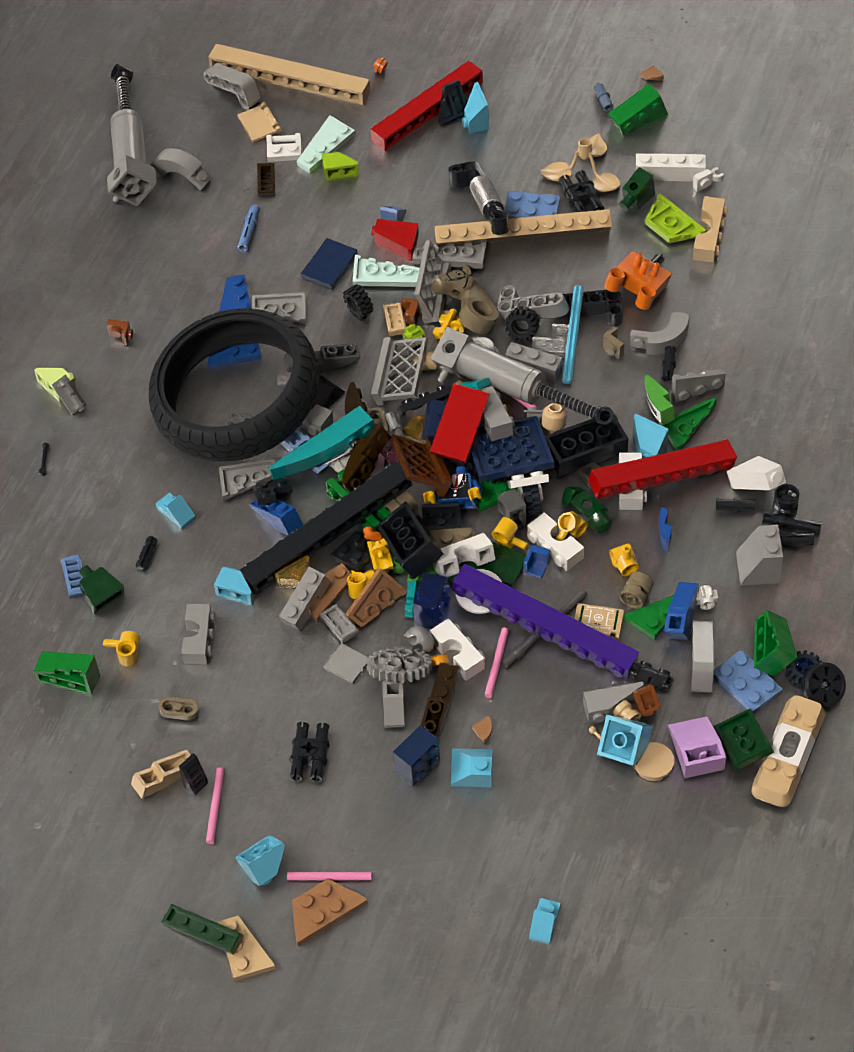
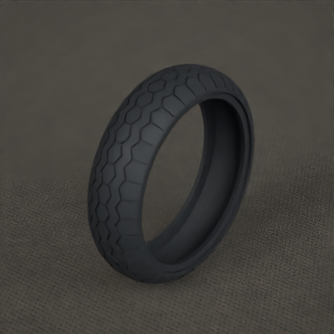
[149,308,319,462]

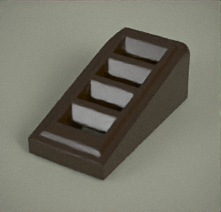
[257,163,275,195]

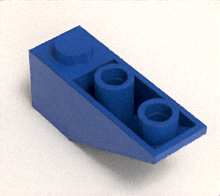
[249,499,303,536]
[664,582,699,640]

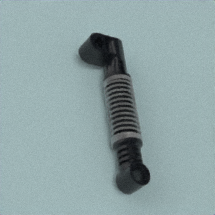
[448,161,509,235]

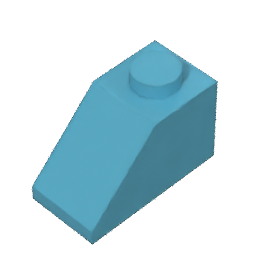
[214,567,253,605]

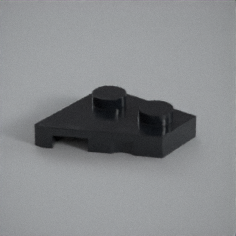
[439,80,467,124]

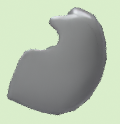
[404,626,434,652]

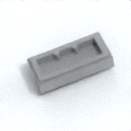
[320,604,359,644]

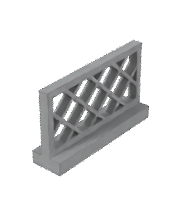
[414,240,451,323]
[371,337,428,406]

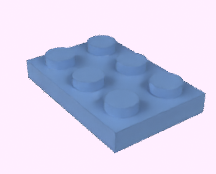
[504,191,560,219]
[713,650,783,714]

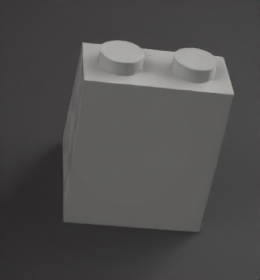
[736,525,783,586]

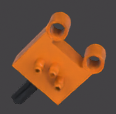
[604,251,672,310]

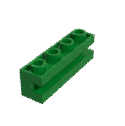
[326,469,391,532]

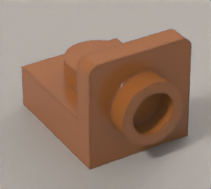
[401,298,420,326]
[107,319,133,346]
[633,684,661,716]

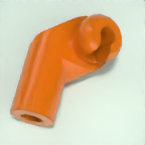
[363,526,384,541]

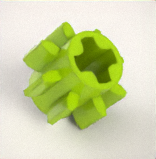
[402,324,425,347]

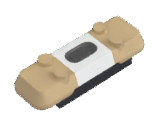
[751,695,825,807]

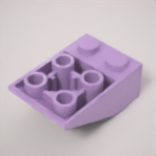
[668,716,726,778]

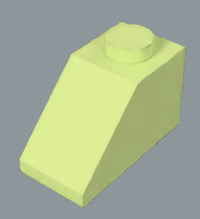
[34,368,76,401]

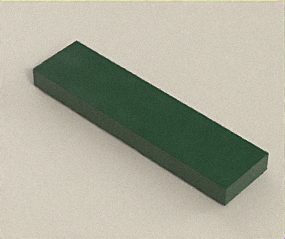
[161,904,244,955]

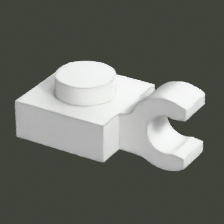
[693,167,724,192]

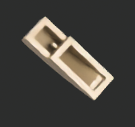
[131,749,190,799]

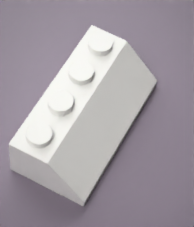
[635,153,706,182]

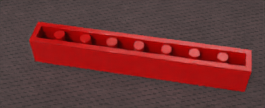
[370,61,483,151]
[588,439,737,499]

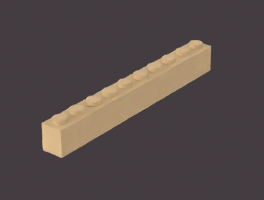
[208,44,370,105]
[434,209,612,247]

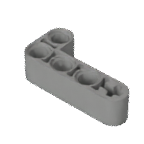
[203,63,261,110]
[497,285,569,322]
[691,620,714,693]

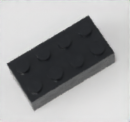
[545,415,629,477]
[377,501,444,579]

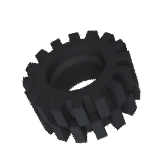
[343,284,374,319]
[505,306,540,342]

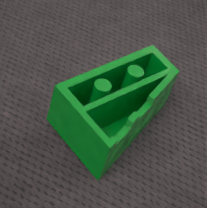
[608,83,668,135]
[754,610,798,676]
[33,651,100,695]

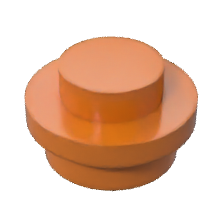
[373,57,388,74]

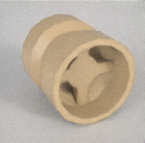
[613,700,641,721]

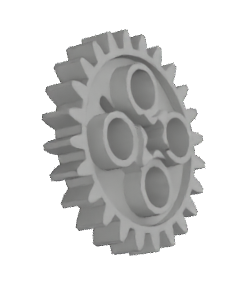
[367,646,432,683]

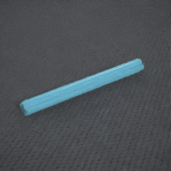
[562,285,583,384]

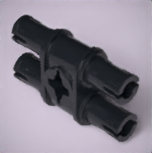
[559,170,605,212]
[289,722,330,782]

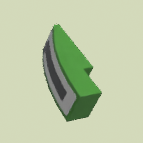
[645,375,675,426]

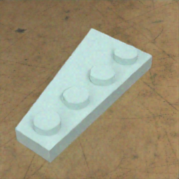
[297,115,355,173]
[352,255,420,287]

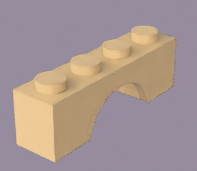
[693,196,728,263]

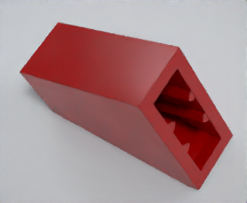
[371,219,419,261]

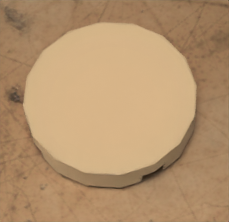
[634,742,674,781]

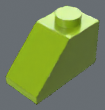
[322,152,359,181]

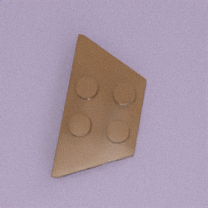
[292,879,368,946]

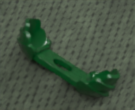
[562,486,612,533]

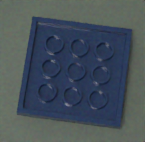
[470,416,555,482]

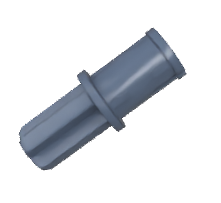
[594,83,614,112]

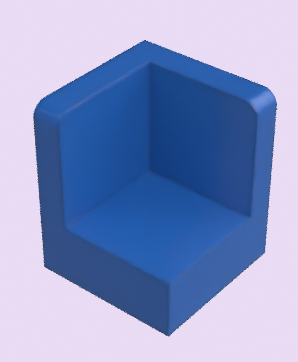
[523,544,550,578]

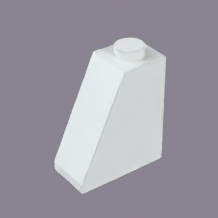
[727,456,786,490]

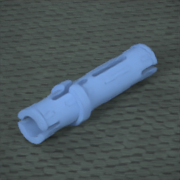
[237,205,260,252]

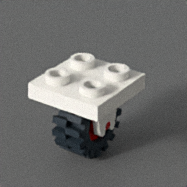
[507,471,549,516]

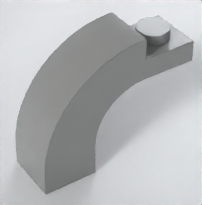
[150,148,211,190]
[630,312,690,355]

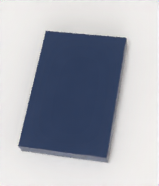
[301,238,358,289]

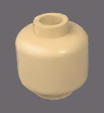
[542,403,567,432]

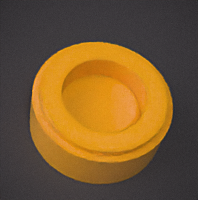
[430,654,449,666]

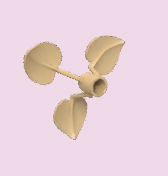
[540,133,620,192]

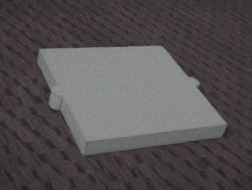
[324,643,369,684]

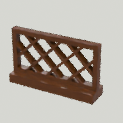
[390,434,453,497]

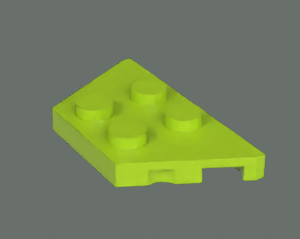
[645,193,706,243]

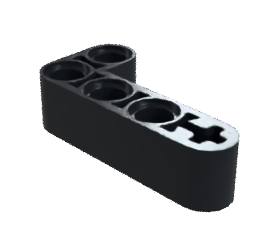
[555,289,624,327]

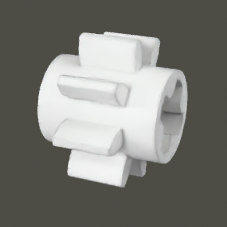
[695,585,718,610]

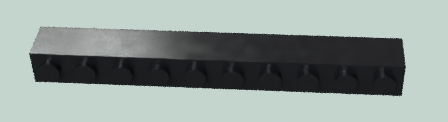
[240,461,413,594]

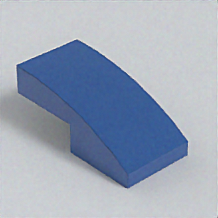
[659,507,672,552]

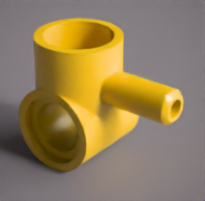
[555,511,588,541]
[492,517,528,550]
[609,543,639,577]
[347,570,375,599]
[103,631,141,667]

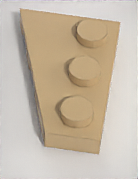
[218,916,276,981]

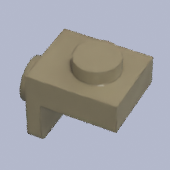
[603,327,624,359]

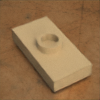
[383,303,406,336]

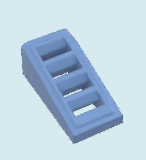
[61,555,83,597]

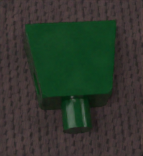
[619,167,655,210]
[79,565,124,614]

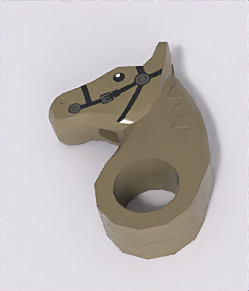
[431,265,499,334]

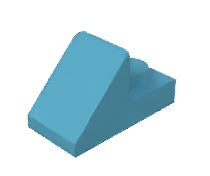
[156,492,196,529]
[529,898,561,944]

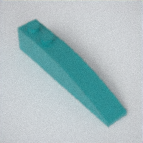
[269,406,374,480]

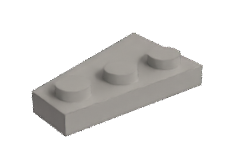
[252,292,306,324]

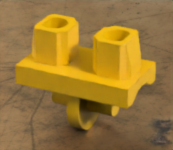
[433,309,465,339]
[367,538,393,573]

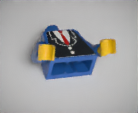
[423,466,484,510]

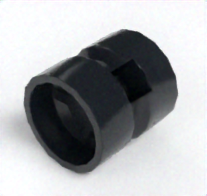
[773,484,800,517]

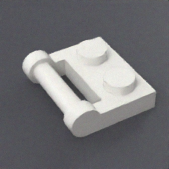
[266,133,301,162]

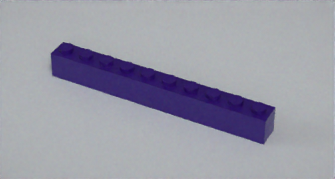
[453,564,639,679]

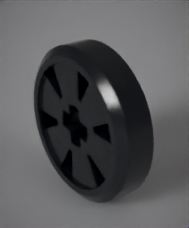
[802,662,846,707]

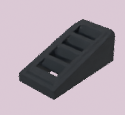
[179,753,208,795]

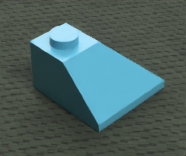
[462,82,489,134]
[633,414,669,458]
[597,715,653,766]
[451,749,493,787]
[235,835,285,886]

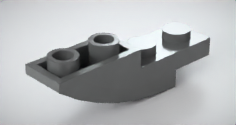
[284,343,360,373]

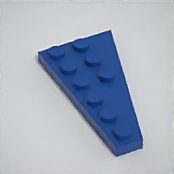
[207,275,261,369]

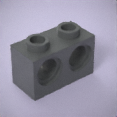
[498,489,526,532]

